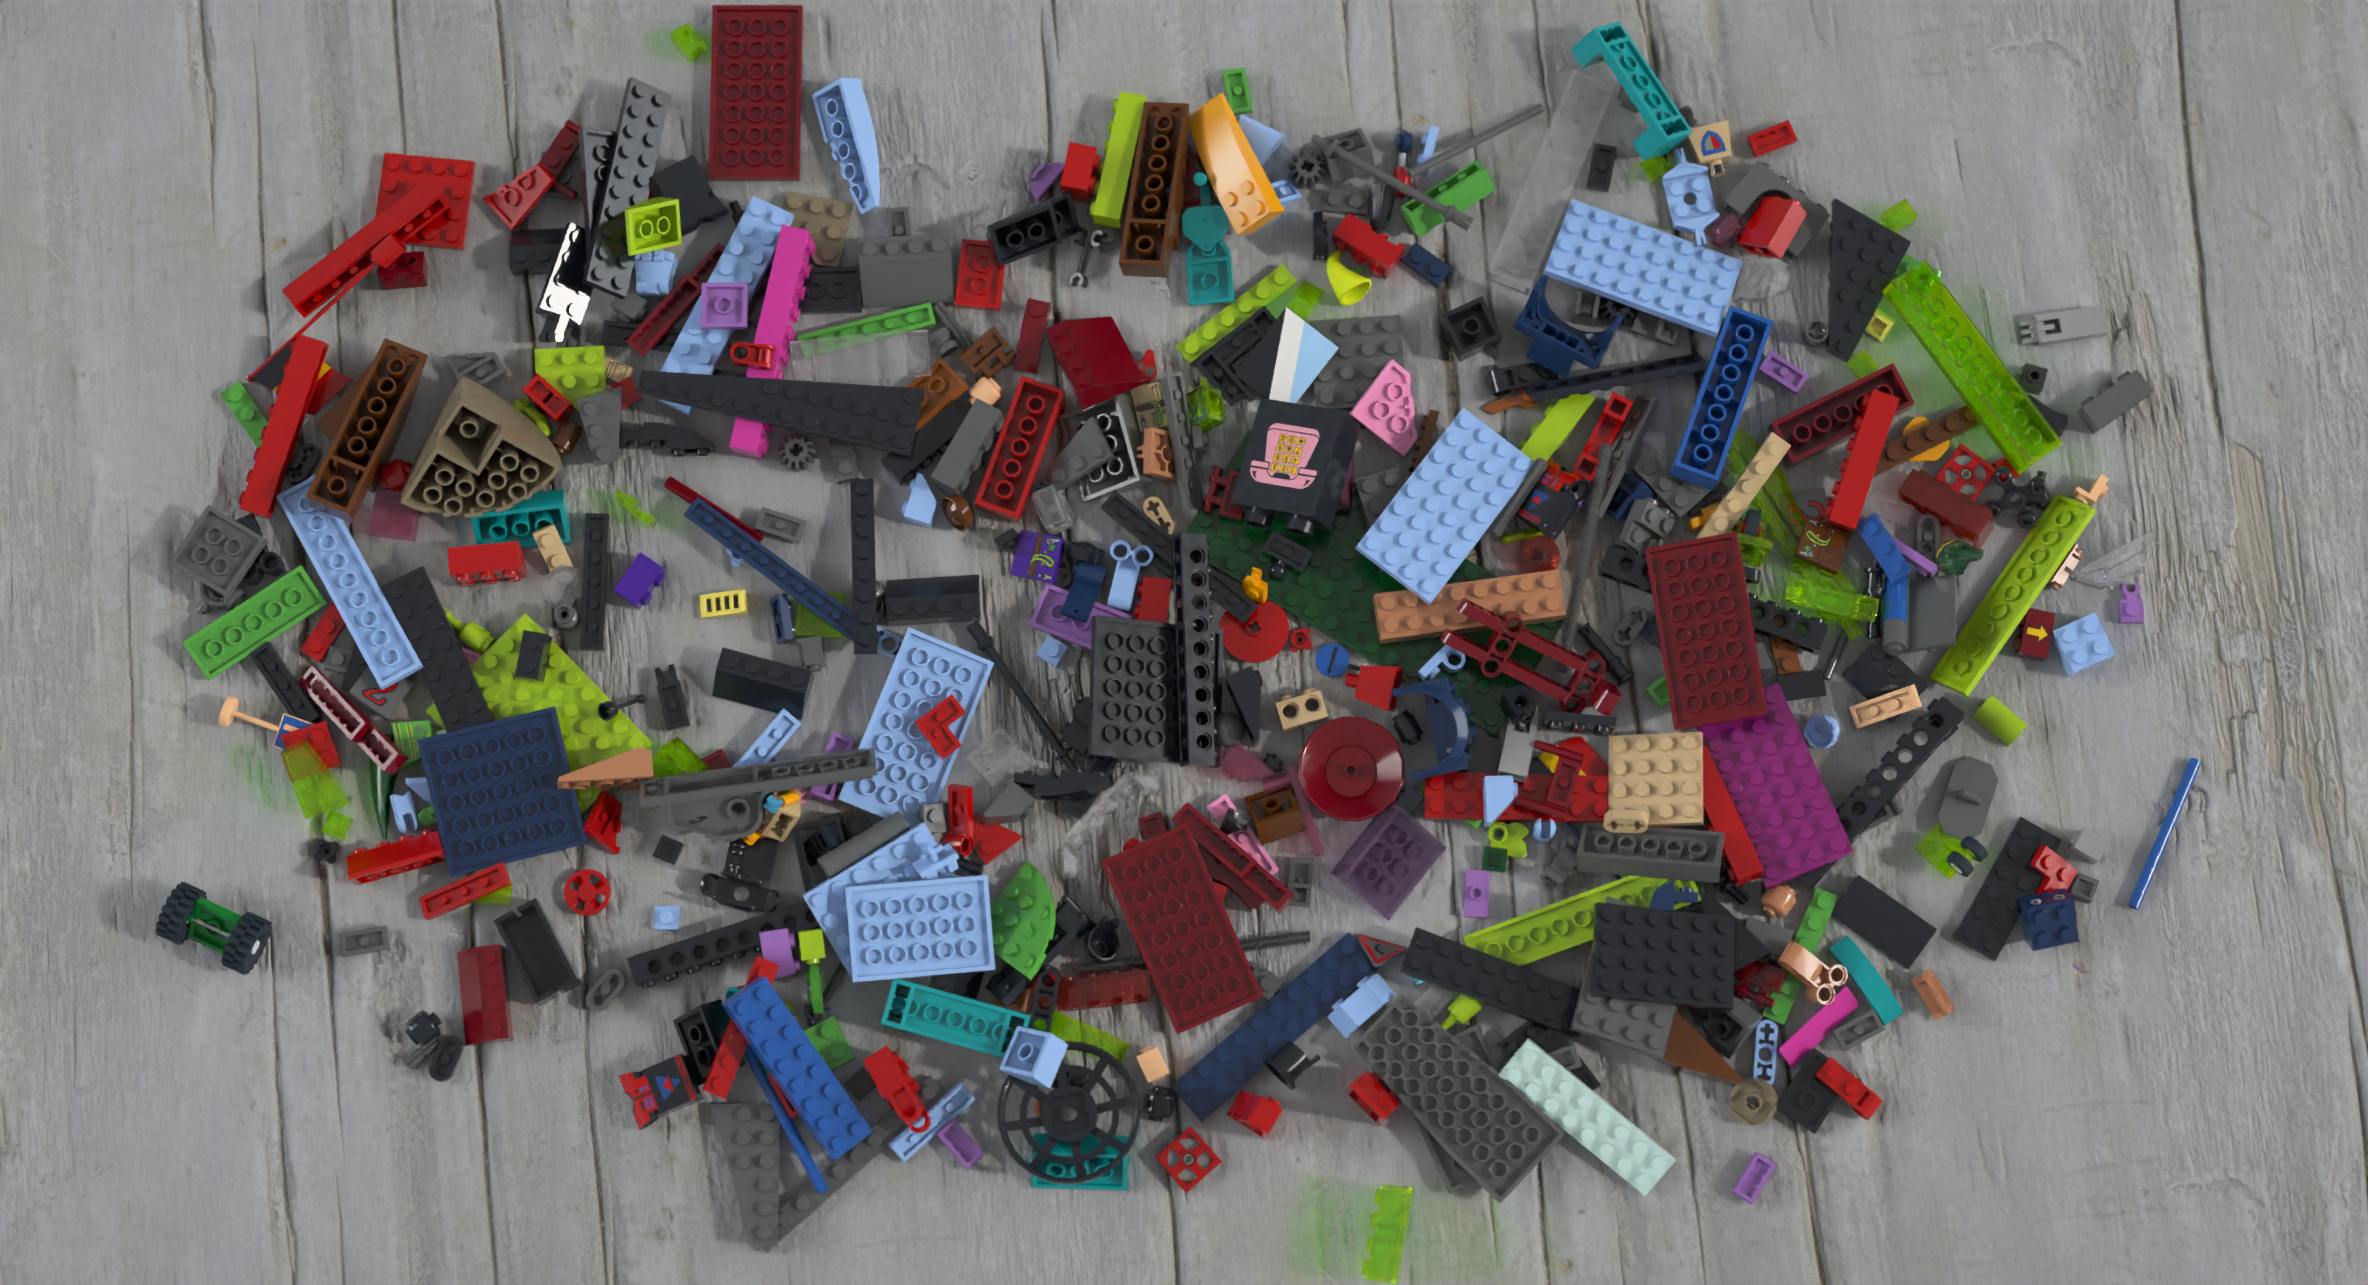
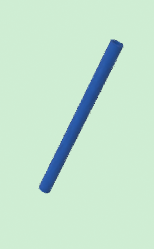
[2128,758,2202,910]
[744,1045,829,1195]

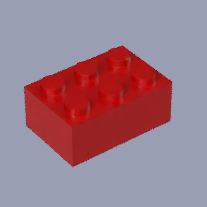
[448,541,527,587]

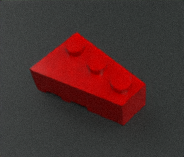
[1331,213,1405,279]

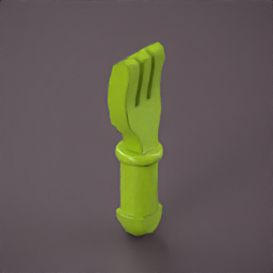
[1501,527,1545,544]

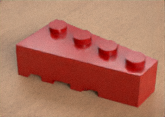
[1226,1091,1283,1140]

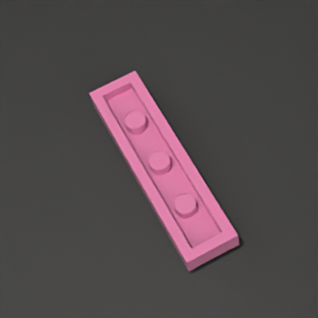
[1207,794,1279,875]

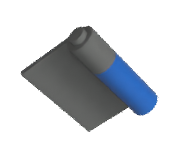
[1883,573,1956,656]

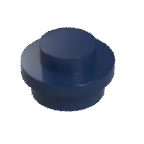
[1395,130,1413,153]

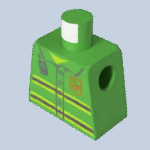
[391,721,448,769]

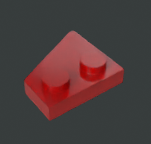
[973,813,1022,865]

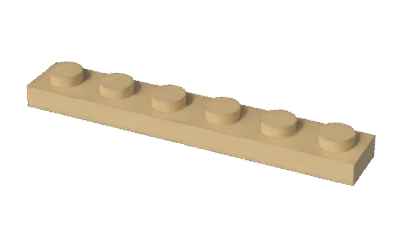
[1695,432,1791,539]

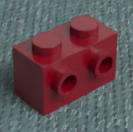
[377,251,428,290]

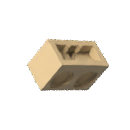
[1275,688,1328,733]

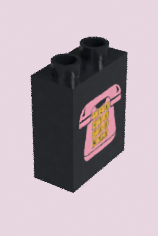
[1231,398,1361,537]

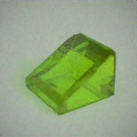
[1640,155,1672,183]

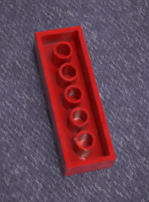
[974,376,1066,524]

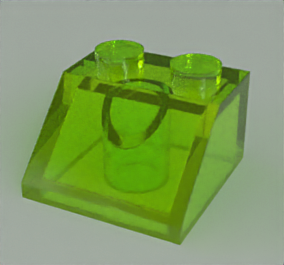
[652,736,710,778]

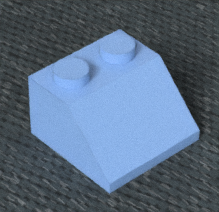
[999,1026,1068,1088]

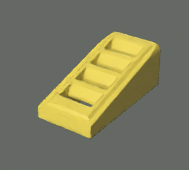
[699,589,748,619]

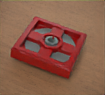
[1933,443,1996,507]
[1155,1126,1222,1193]

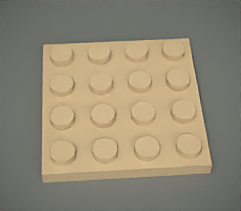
[1608,732,1703,827]

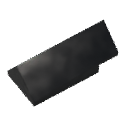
[986,191,1079,267]

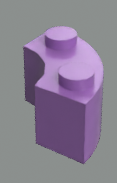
[759,928,801,980]

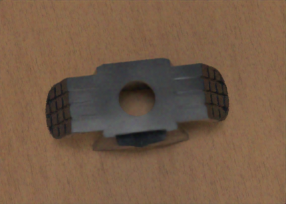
[700,871,779,913]

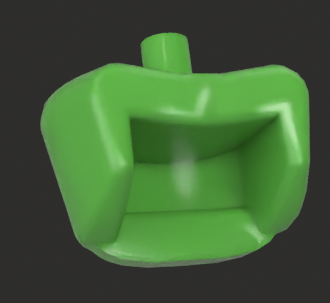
[418,806,437,827]

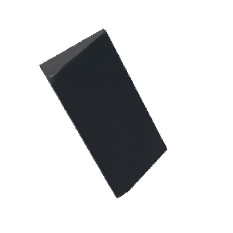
[1776,669,1826,701]

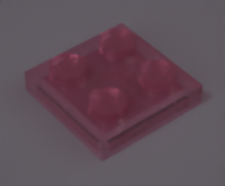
[368,489,421,542]

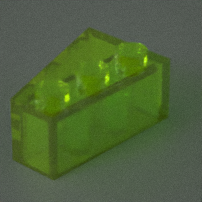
[281,741,353,819]

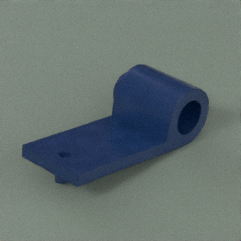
[1060,560,1108,623]

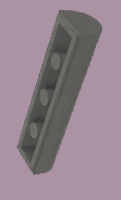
[817,811,910,879]

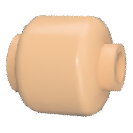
[968,377,1003,407]

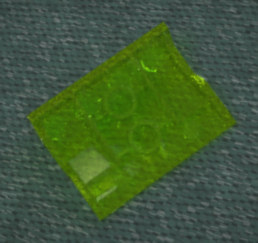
[1361,1185,1413,1285]

